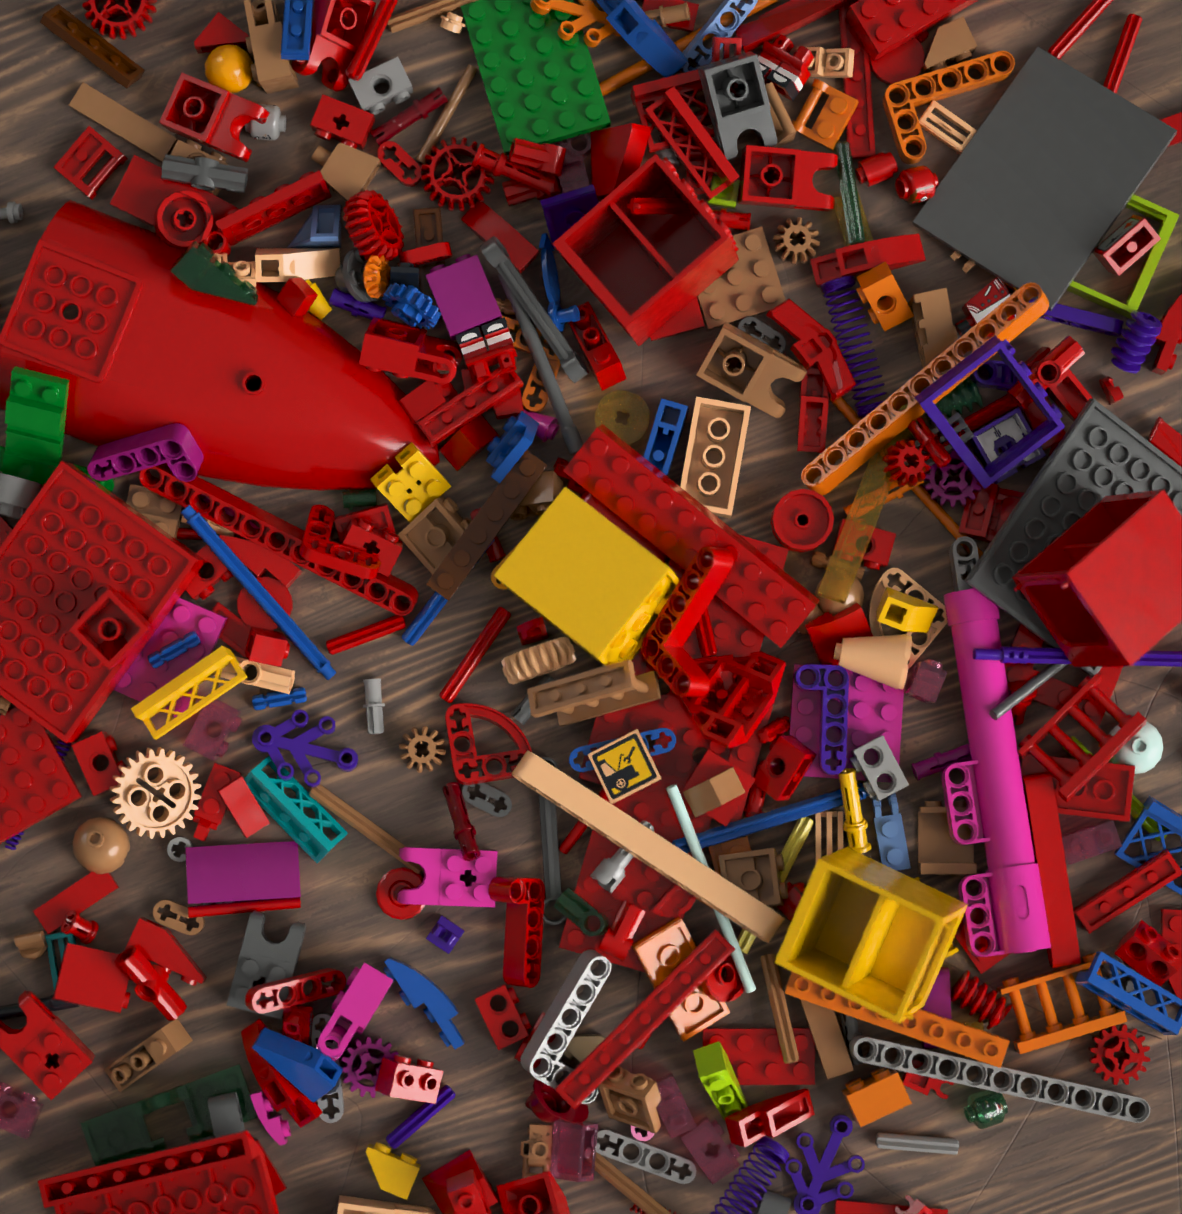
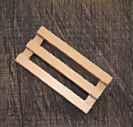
[919,100,977,155]
[815,811,844,866]

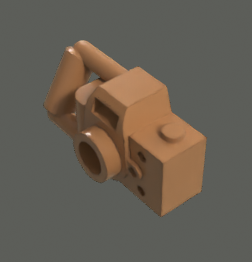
[521,1123,552,1178]

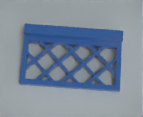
[1114,795,1182,895]

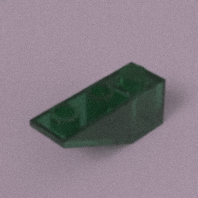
[171,240,258,305]

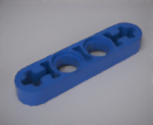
[569,728,676,772]

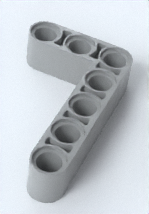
[521,949,611,1104]

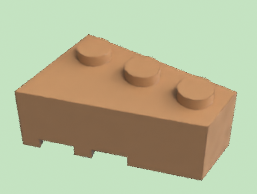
[908,288,958,375]

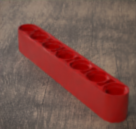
[1022,772,1080,968]

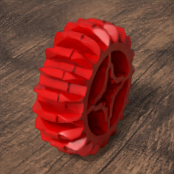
[82,0,157,40]
[421,137,495,212]
[343,190,404,262]

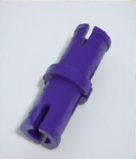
[329,288,387,320]

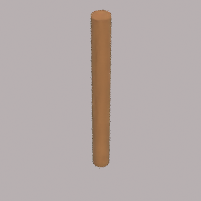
[415,64,478,164]

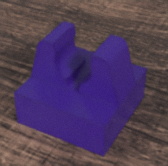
[426,915,465,954]

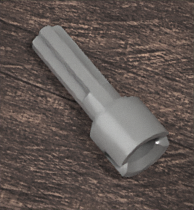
[590,820,655,893]

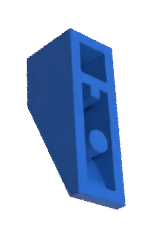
[644,398,689,476]

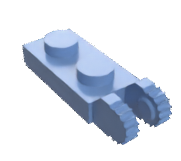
[871,793,911,871]

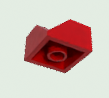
[69,589,156,670]

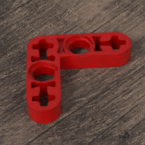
[299,505,381,580]

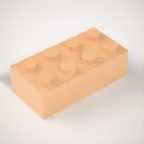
[680,396,751,518]

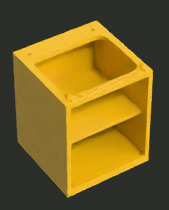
[494,487,680,666]
[774,847,968,1023]

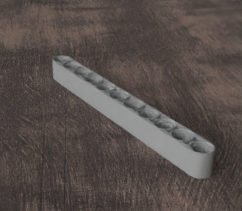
[849,1035,1150,1123]

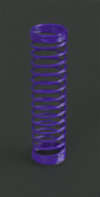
[820,276,888,418]
[710,1137,789,1214]

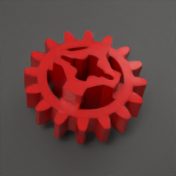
[1088,1024,1150,1085]

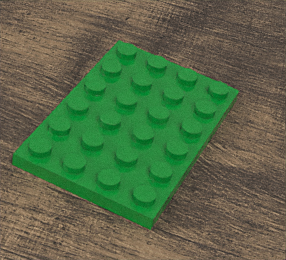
[461,0,611,156]

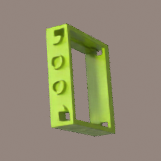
[1067,195,1179,319]

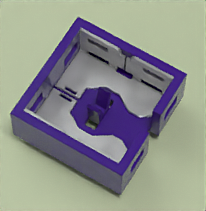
[969,408,1046,484]

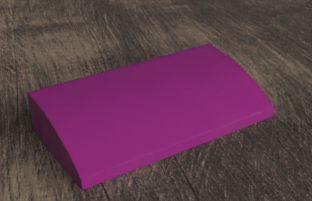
[185,841,301,904]

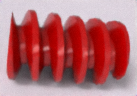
[951,970,1013,1030]

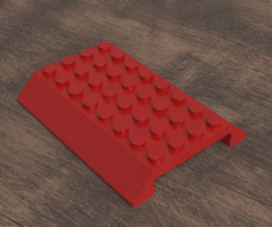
[38,1130,279,1214]

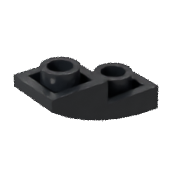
[391,263,420,291]

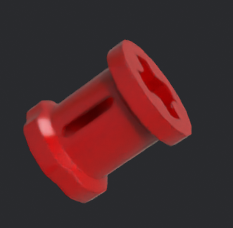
[61,910,99,945]

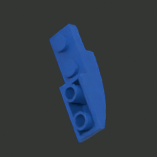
[596,0,689,77]
[383,957,465,1050]

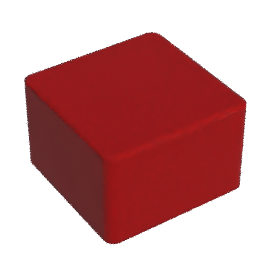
[277,277,318,316]

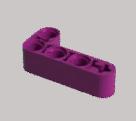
[87,423,204,482]

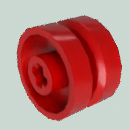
[770,489,834,553]

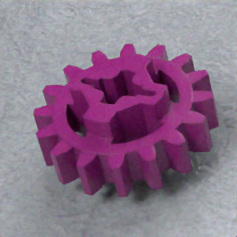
[925,451,982,509]
[341,1036,399,1098]

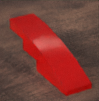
[797,364,829,453]

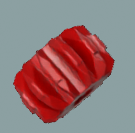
[882,440,931,487]

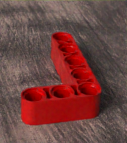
[641,547,733,697]

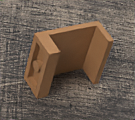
[918,801,977,874]

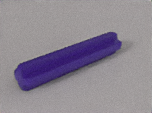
[386,1085,456,1149]

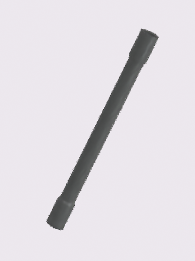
[498,274,583,455]

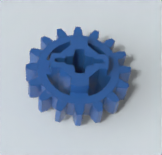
[382,283,441,330]

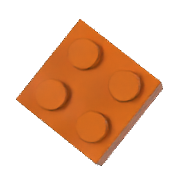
[842,1067,912,1127]

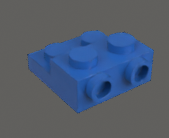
[486,410,539,483]

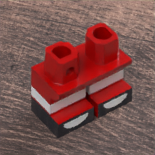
[758,34,814,101]
[455,317,517,383]

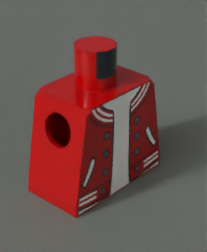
[954,277,1016,339]

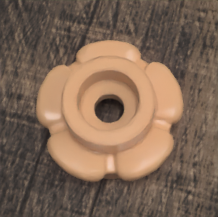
[440,12,466,34]

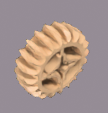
[501,637,576,684]

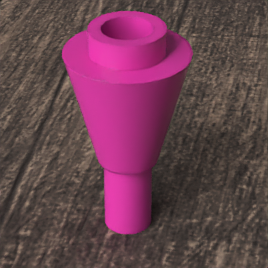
[524,410,559,442]

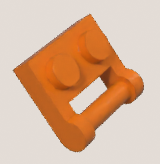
[792,79,859,151]

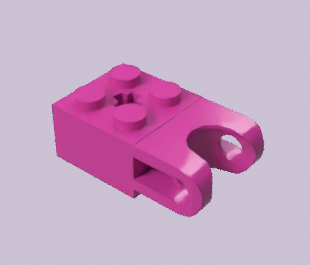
[397,847,497,907]
[316,962,393,1062]

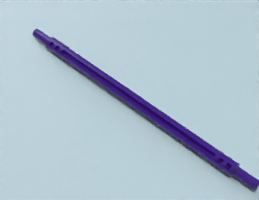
[973,646,1182,667]

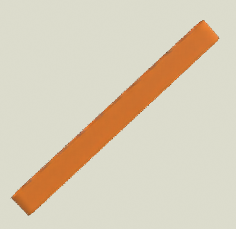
[801,282,1049,496]

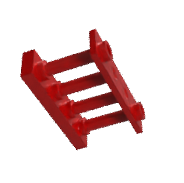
[1018,673,1147,803]

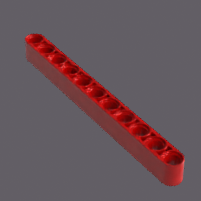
[139,463,419,616]

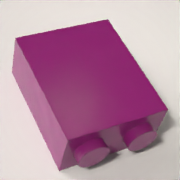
[425,254,502,341]

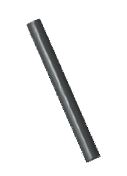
[989,664,1068,720]

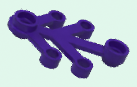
[252,710,358,788]
[785,1114,865,1214]

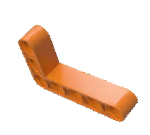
[882,51,1015,165]

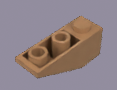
[104,1018,193,1092]

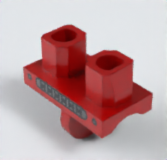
[282,1006,314,1046]

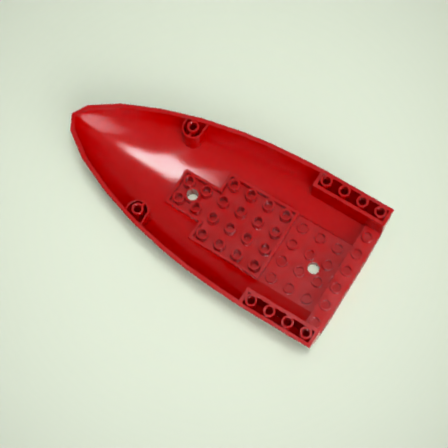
[0,200,440,491]

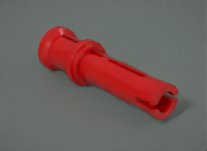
[471,143,556,196]

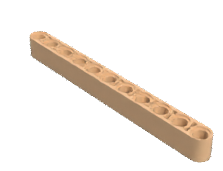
[511,750,784,943]

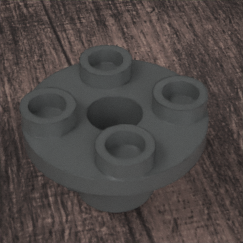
[335,248,380,303]

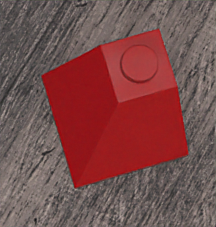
[422,1149,498,1214]
[496,1171,570,1214]

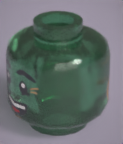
[964,1090,1008,1129]

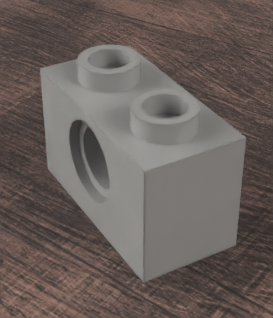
[348,57,413,115]

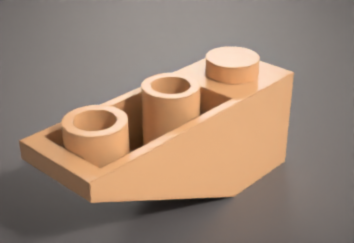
[255,247,340,282]

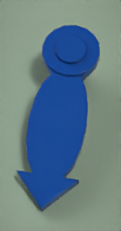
[539,233,580,332]

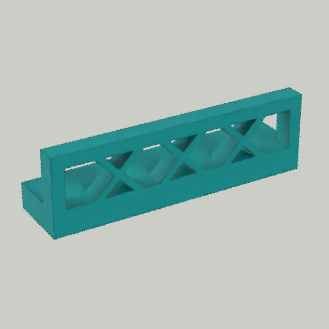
[244,756,348,863]

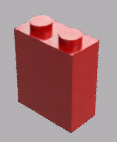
[53,943,133,1014]

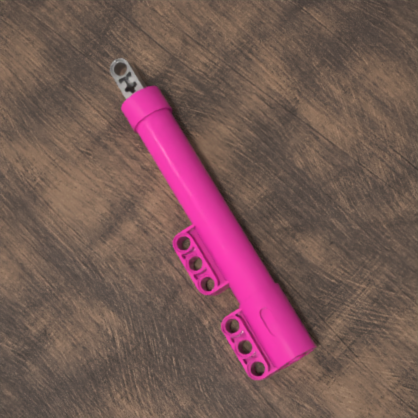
[941,536,1051,957]

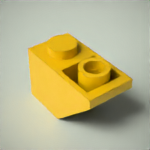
[876,587,938,633]
[366,1142,421,1200]

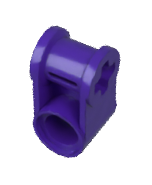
[969,360,1019,391]

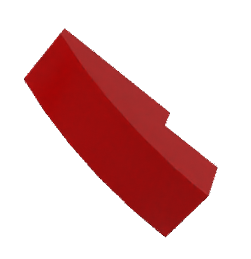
[461,202,539,274]
[1024,347,1092,422]
[219,535,303,588]
[725,1088,815,1147]

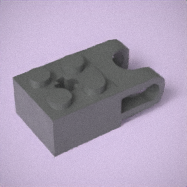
[697,51,777,160]
[226,910,306,1019]

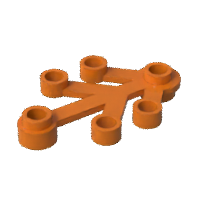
[530,0,622,47]

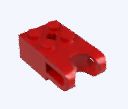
[291,0,376,92]
[159,72,270,162]
[738,145,838,211]
[359,317,463,384]
[0,990,96,1100]

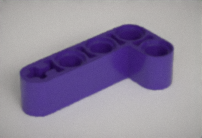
[794,664,849,775]

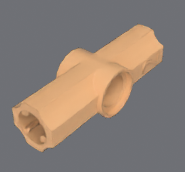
[213,651,295,694]

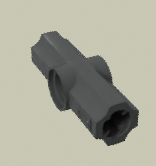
[161,154,249,193]

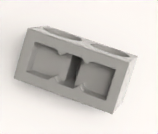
[850,735,909,801]

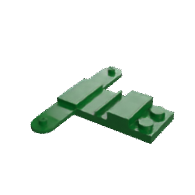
[0,366,115,492]

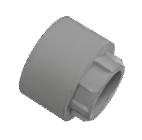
[0,473,41,520]

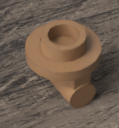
[14,930,48,960]

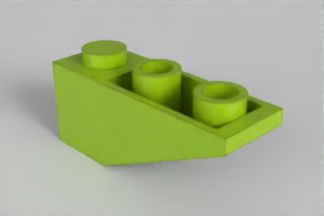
[693,1041,748,1121]

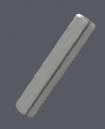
[876,1132,959,1155]

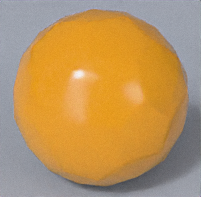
[205,44,253,94]

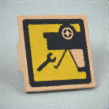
[587,729,662,804]

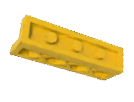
[131,645,248,740]

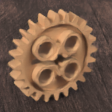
[110,747,201,839]

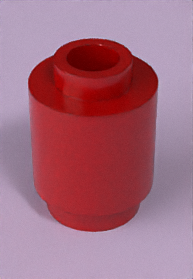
[855,152,898,187]

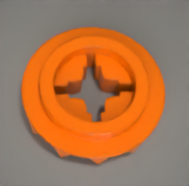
[363,254,391,299]

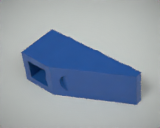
[252,1028,343,1103]

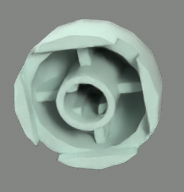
[1109,721,1163,774]

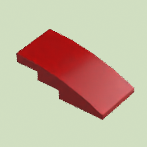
[110,155,237,254]

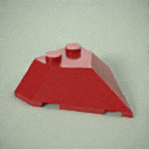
[680,652,786,748]

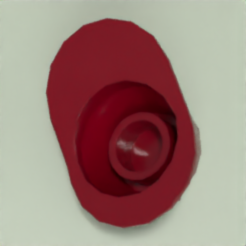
[525,1079,589,1124]

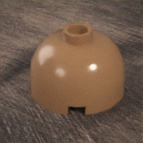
[72,817,130,874]

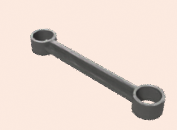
[480,236,589,383]
[538,757,568,925]

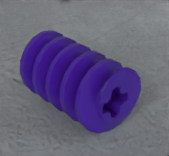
[1111,310,1162,373]

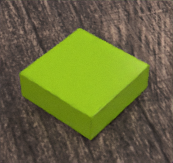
[708,176,740,209]

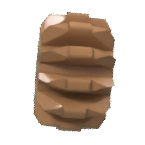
[773,217,820,265]
[399,726,446,773]

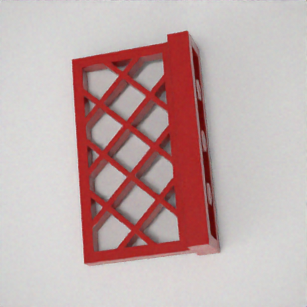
[630,69,715,153]

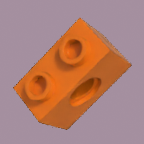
[856,261,914,332]

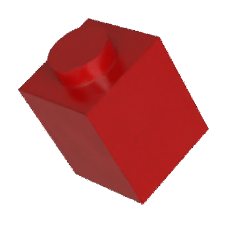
[244,626,290,667]

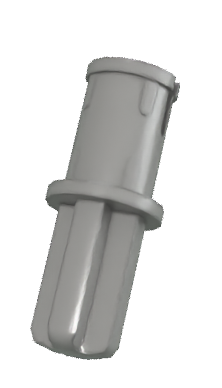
[363,678,385,734]

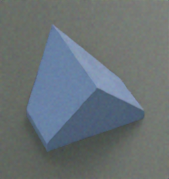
[287,205,341,248]

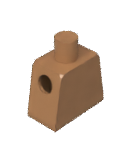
[311,143,381,202]

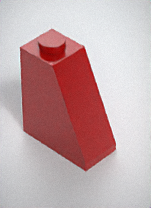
[591,123,650,199]

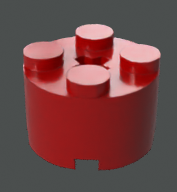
[154,191,213,249]

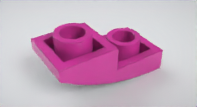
[250,1090,291,1146]

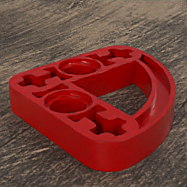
[445,703,533,785]

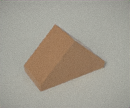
[683,767,745,817]

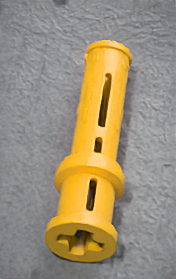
[838,768,872,854]

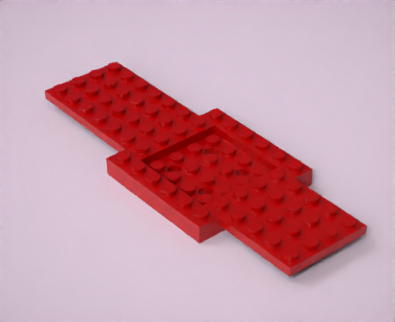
[559,535,789,973]

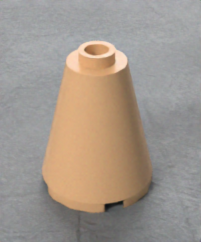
[834,634,912,690]

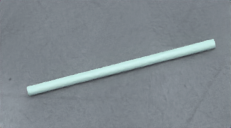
[666,784,756,993]

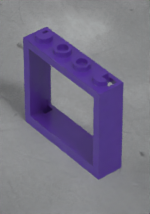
[914,336,1065,489]

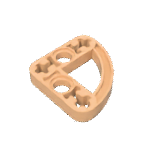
[868,568,947,669]

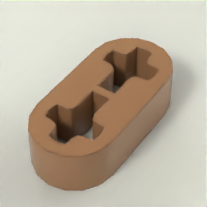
[153,899,205,935]

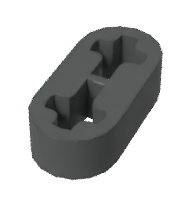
[738,317,786,353]
[462,783,512,817]

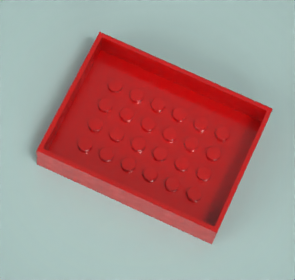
[0,461,206,743]

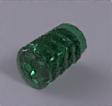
[924,377,983,426]

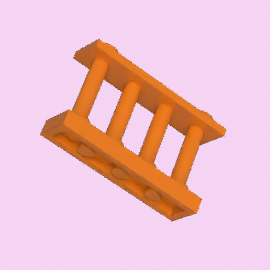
[997,952,1128,1054]

